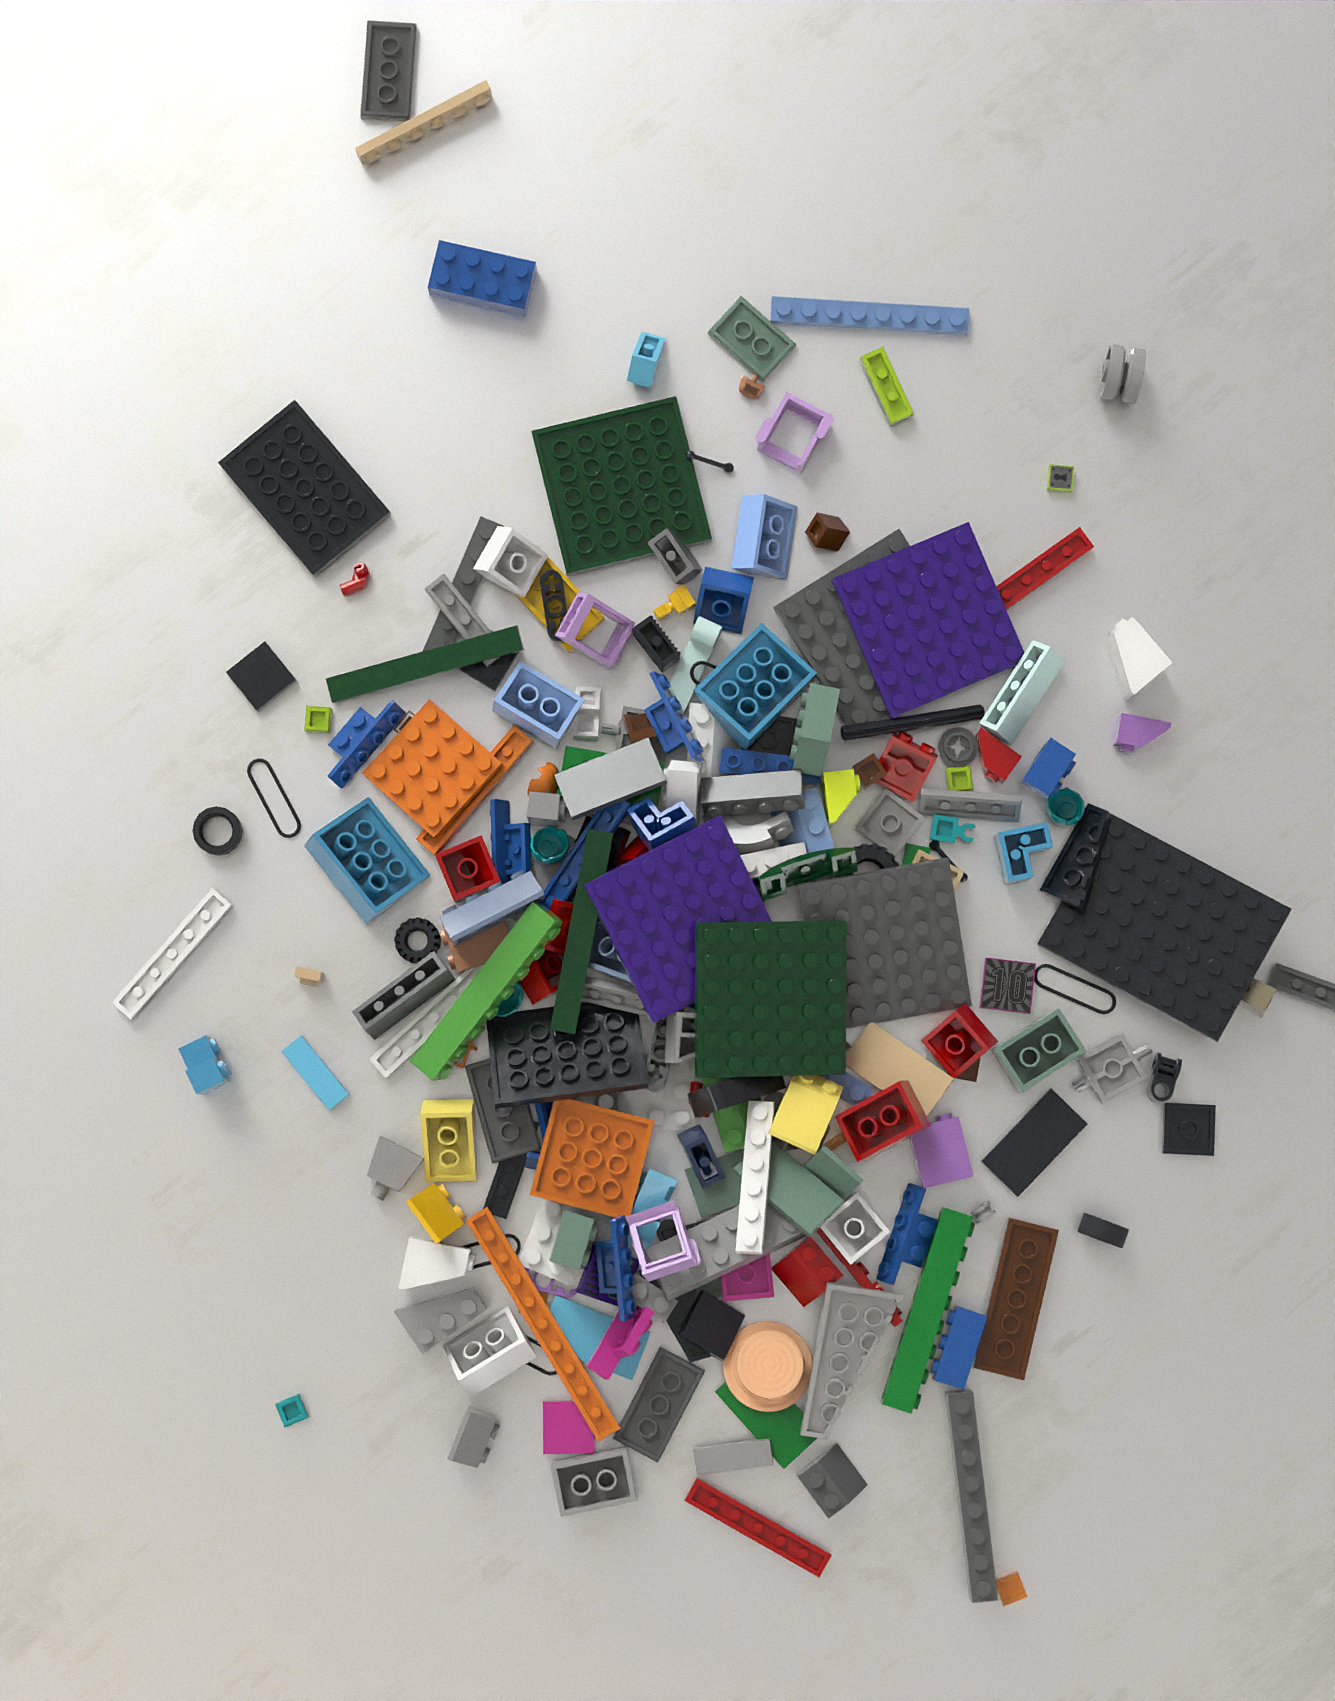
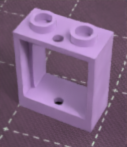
[555,592,635,667]

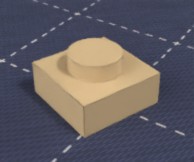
[294,966,324,986]

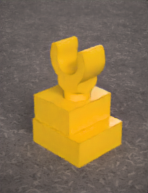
[653,584,696,620]

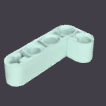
[669,616,722,716]

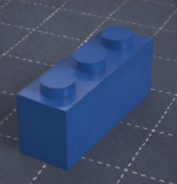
[930,1305,987,1390]

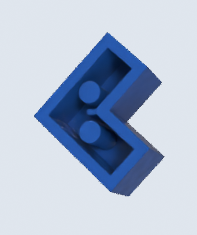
[1020,738,1076,799]
[626,797,697,851]

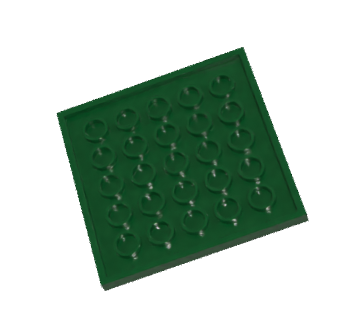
[531,396,712,576]
[695,921,847,1078]

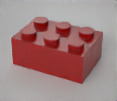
[835,1080,931,1162]

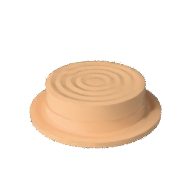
[723,1321,812,1412]

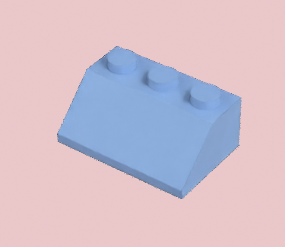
[732,494,797,579]
[492,661,585,749]
[770,787,834,853]

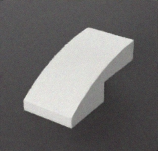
[573,686,601,741]

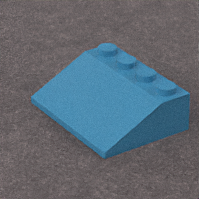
[693,623,817,750]
[304,797,430,925]

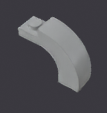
[701,811,794,855]

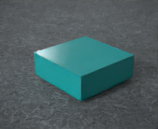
[275,1393,309,1428]

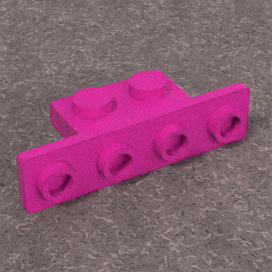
[587,1305,655,1380]

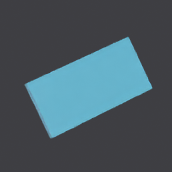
[537,1295,651,1380]

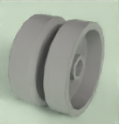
[1100,344,1146,404]

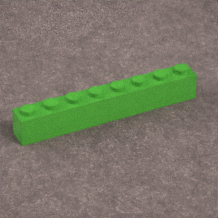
[410,902,563,1081]

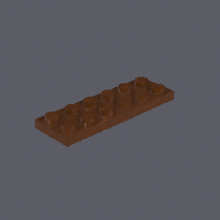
[973,1218,1059,1380]

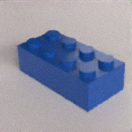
[428,240,537,317]

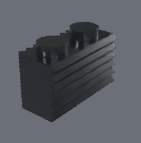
[632,615,681,673]

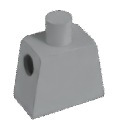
[367,1136,424,1201]

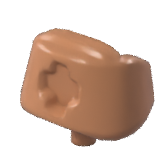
[738,375,765,399]

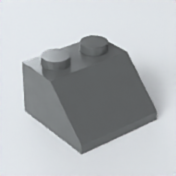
[796,1443,868,1519]

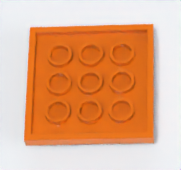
[362,699,503,840]
[530,1099,655,1220]

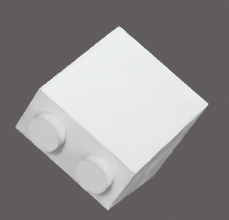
[1107,617,1173,702]
[398,1236,476,1290]

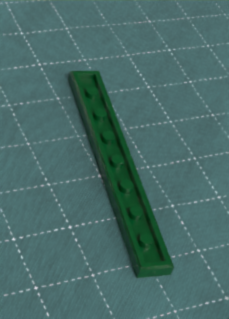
[325,625,524,703]
[550,829,613,1034]

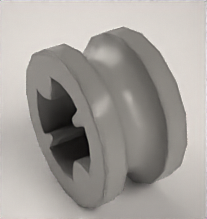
[970,1201,996,1224]

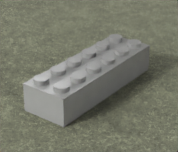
[645,1202,806,1301]

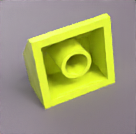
[820,769,860,828]

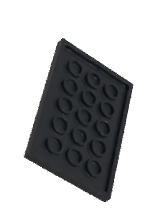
[218,399,391,577]
[486,1002,649,1109]

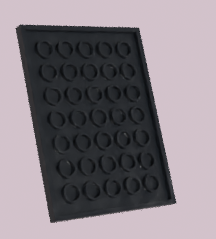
[1037,814,1292,1043]

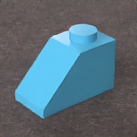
[627,332,665,387]

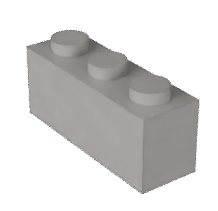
[527,791,566,828]

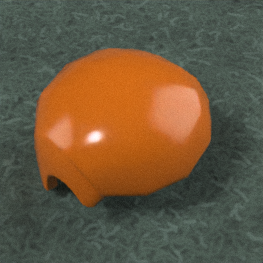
[527,762,560,796]

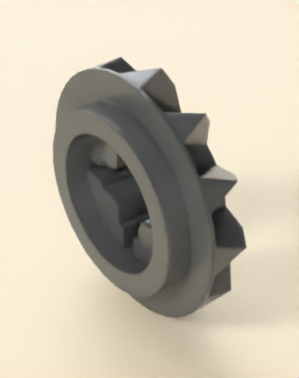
[938,727,978,767]

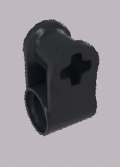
[1146,1052,1182,1103]

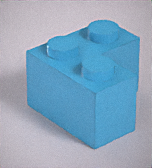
[995,822,1053,884]
[178,1035,232,1095]

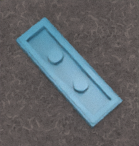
[281,1036,350,1111]

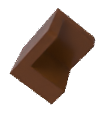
[805,512,850,551]
[623,713,656,745]
[852,753,887,790]

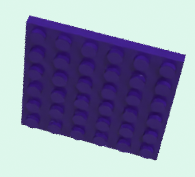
[831,522,1025,718]
[584,815,772,1023]

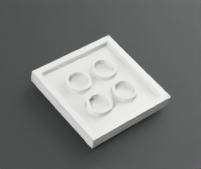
[618,1054,695,1130]
[519,1199,612,1288]

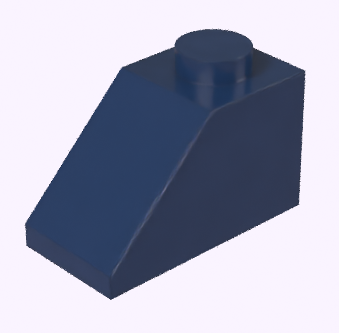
[677,1124,725,1188]

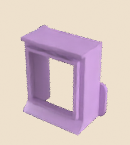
[756,392,833,473]
[626,1200,701,1282]

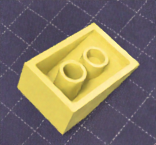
[768,1075,843,1155]
[420,1099,477,1182]

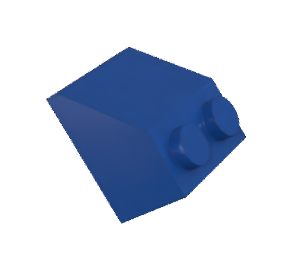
[693,566,754,634]

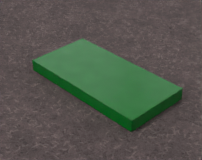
[715,1382,817,1469]

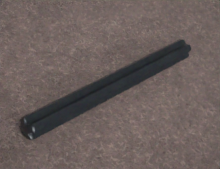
[840,704,985,741]

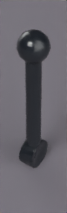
[685,450,734,473]
[929,840,968,882]

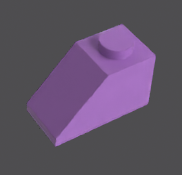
[1113,713,1171,753]

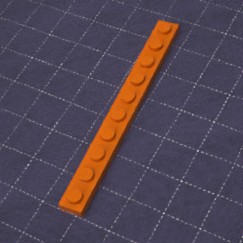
[465,1207,621,1442]

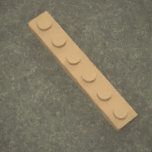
[355,80,492,164]

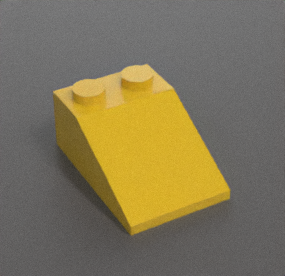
[406,1183,466,1244]

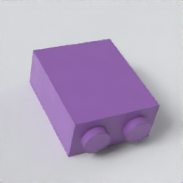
[909,1113,973,1188]

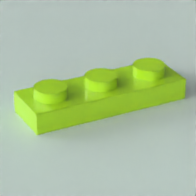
[860,347,914,425]

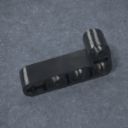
[687,1076,787,1118]

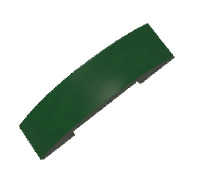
[758,848,858,901]

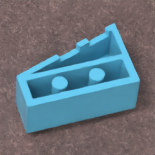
[626,1168,678,1250]

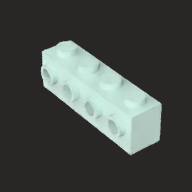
[979,640,1065,745]

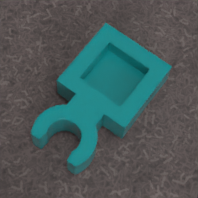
[929,814,975,844]

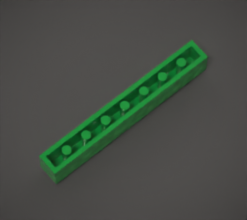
[880,1207,975,1414]

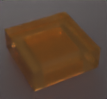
[822,1131,847,1151]
[996,1571,1027,1606]

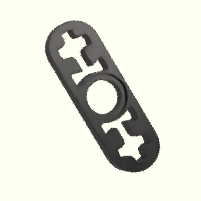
[540,570,567,643]

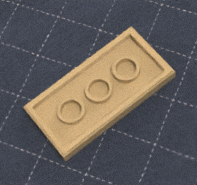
[846,1022,954,1117]

